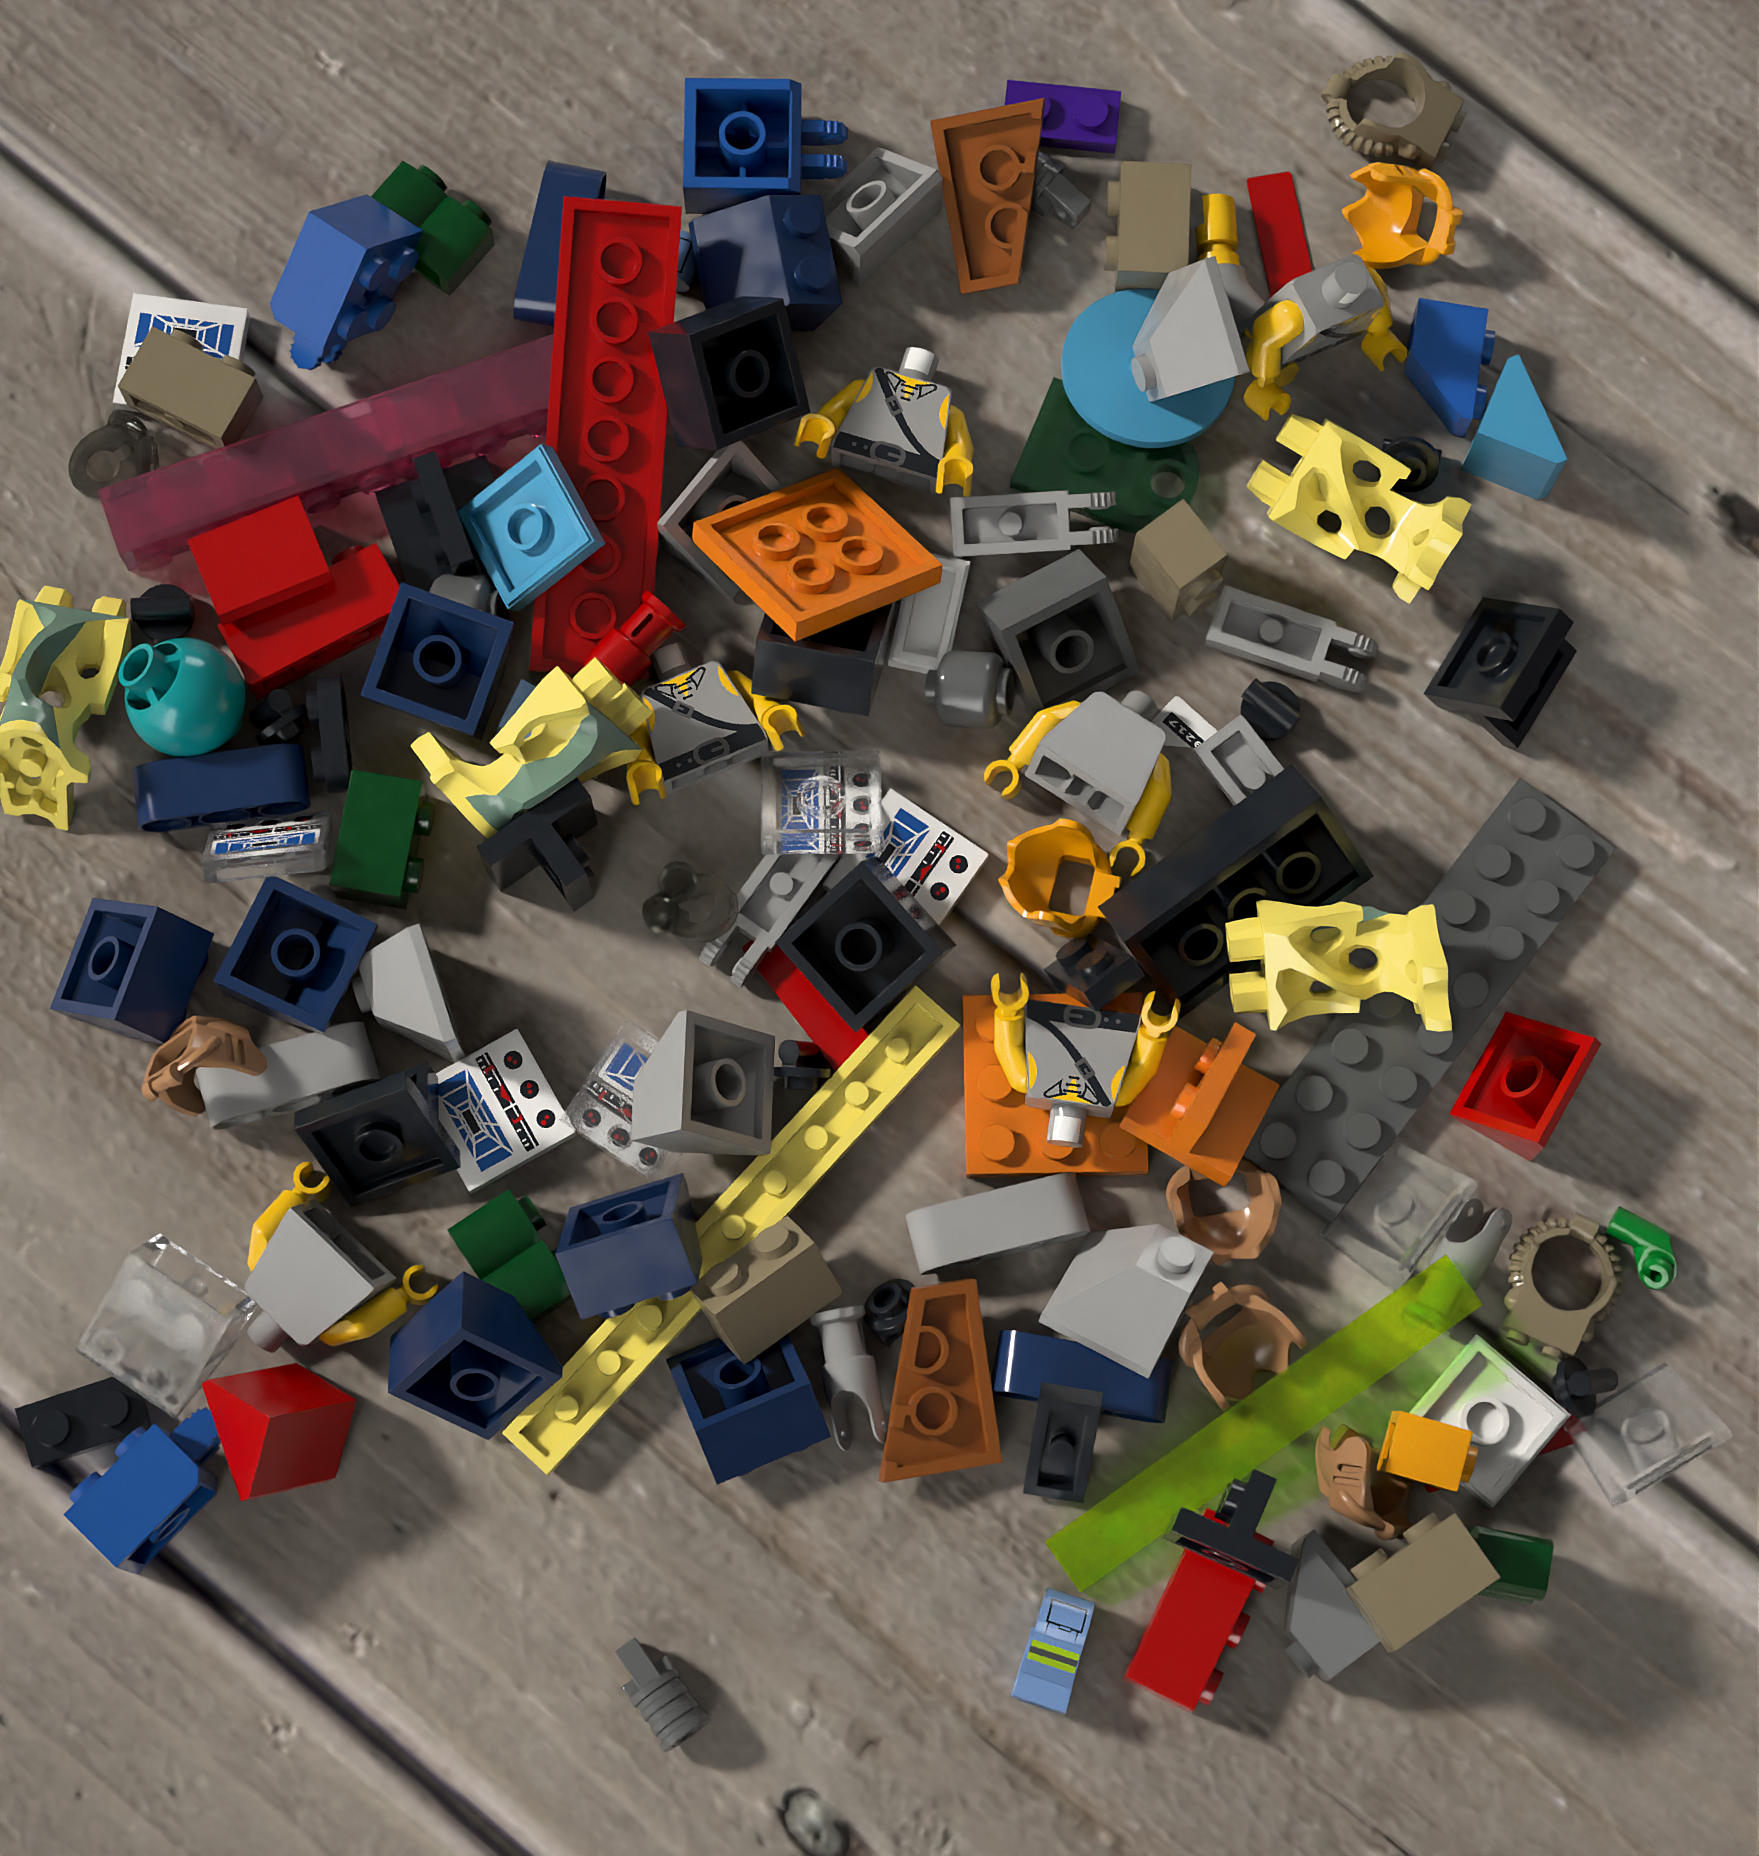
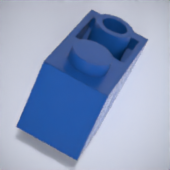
[1403,298,1495,438]

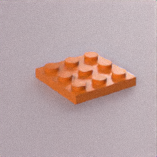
[692,468,943,641]
[962,992,1149,1178]

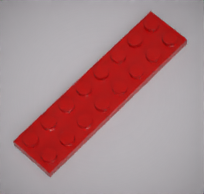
[529,196,682,681]

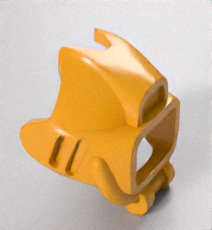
[1342,162,1463,269]
[998,819,1123,939]

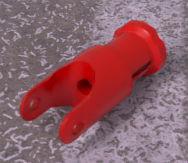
[583,590,686,687]

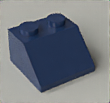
[688,195,843,331]
[361,582,515,741]
[213,873,379,1034]
[50,898,214,1044]
[555,1173,703,1320]
[388,1271,563,1440]
[665,1334,831,1485]

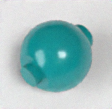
[118,638,246,757]

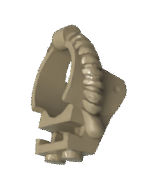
[1321,52,1466,170]
[1501,1212,1623,1362]

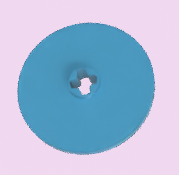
[1061,289,1235,448]

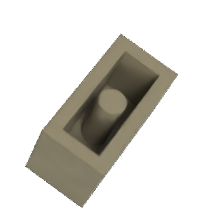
[1104,161,1192,292]
[118,326,264,457]
[1128,499,1228,622]
[690,1215,843,1365]
[1344,1512,1500,1653]

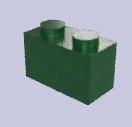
[329,769,436,909]

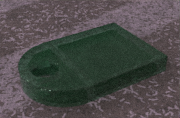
[1010,377,1199,534]

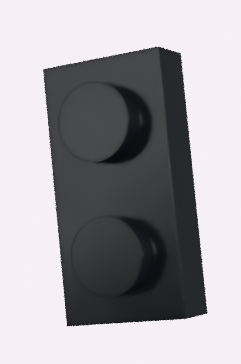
[1044,934,1145,1012]
[15,1370,152,1469]
[1023,1382,1103,1504]

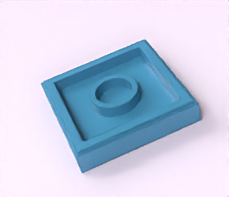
[457,444,606,612]

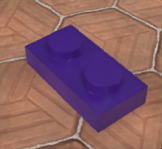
[1005,80,1121,154]

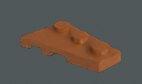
[930,98,1046,295]
[878,1278,1003,1483]

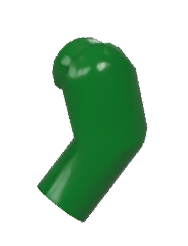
[1605,1206,1677,1290]

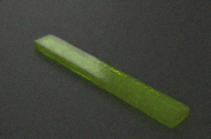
[1045,1255,1483,1593]

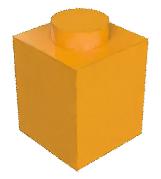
[1376,1411,1478,1492]

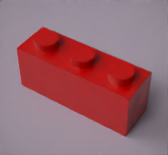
[217,543,400,701]
[1122,1508,1275,1713]

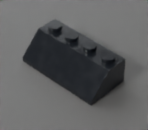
[1098,764,1374,1019]

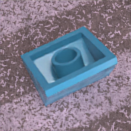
[1461,354,1568,500]

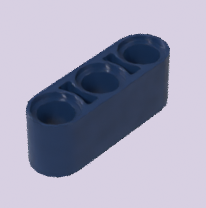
[513,161,607,327]
[132,744,311,833]
[991,1330,1175,1423]

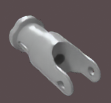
[1403,1197,1512,1336]
[810,1305,887,1451]

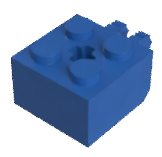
[683,78,848,214]
[270,194,423,371]
[63,1407,221,1575]

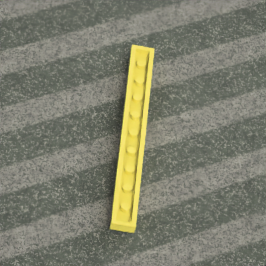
[502,985,960,1477]

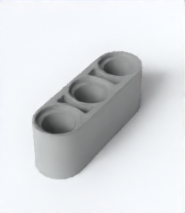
[195,1022,380,1130]
[905,1172,1091,1275]

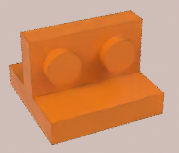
[1118,1022,1280,1187]

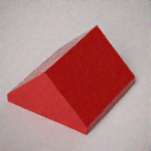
[187,495,334,625]
[1449,1012,1601,1161]
[201,1363,357,1502]

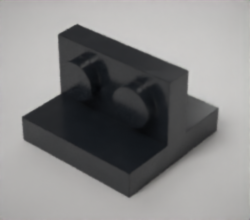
[374,451,495,592]
[1423,597,1577,748]
[477,777,598,912]
[294,1062,461,1207]
[1162,1469,1300,1590]

